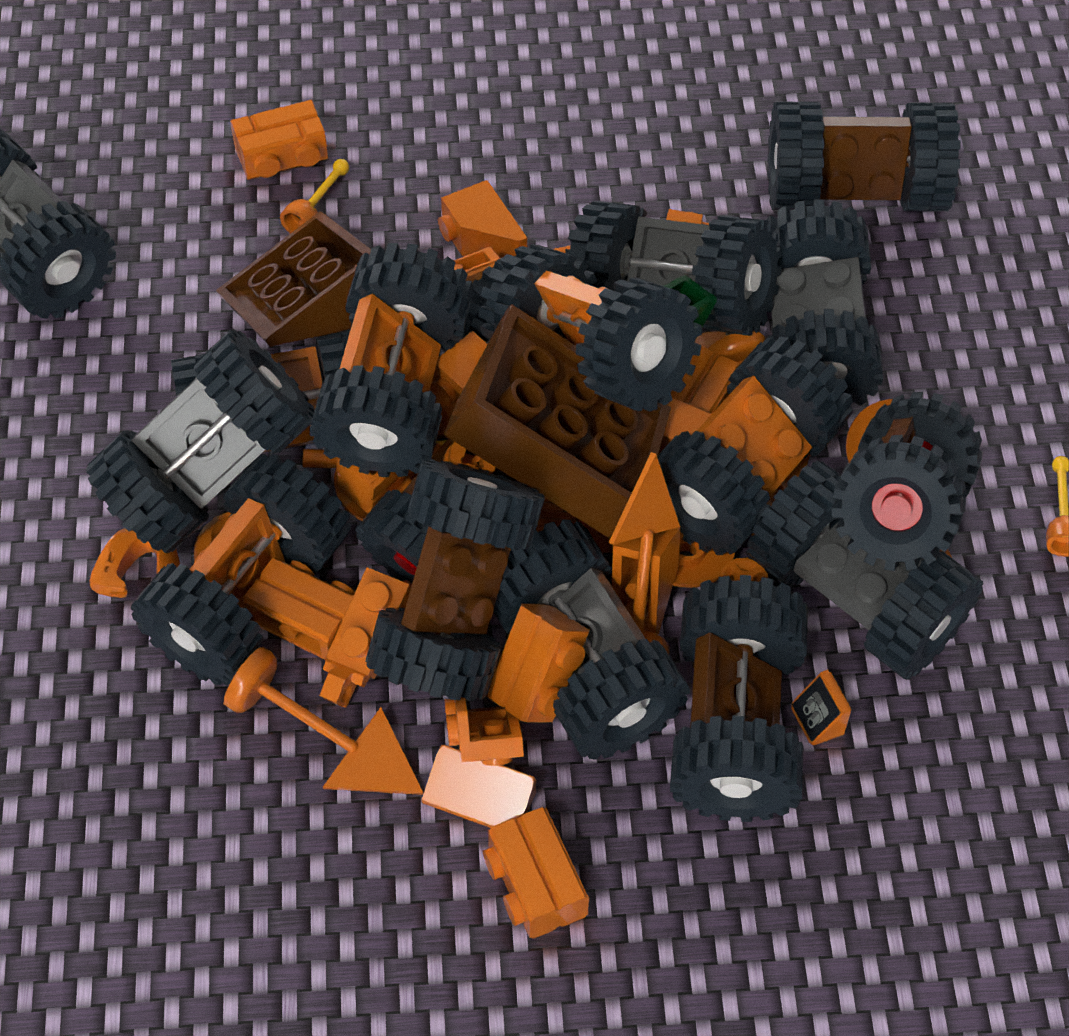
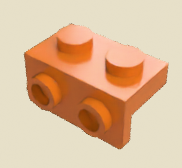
[444,697,524,766]

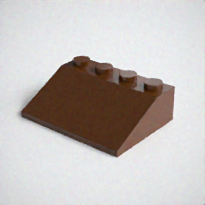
[216,211,371,347]
[444,304,671,538]

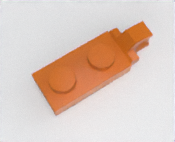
[319,567,412,708]

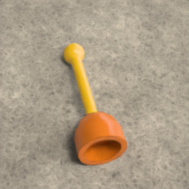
[280,159,349,234]
[1046,456,1069,557]

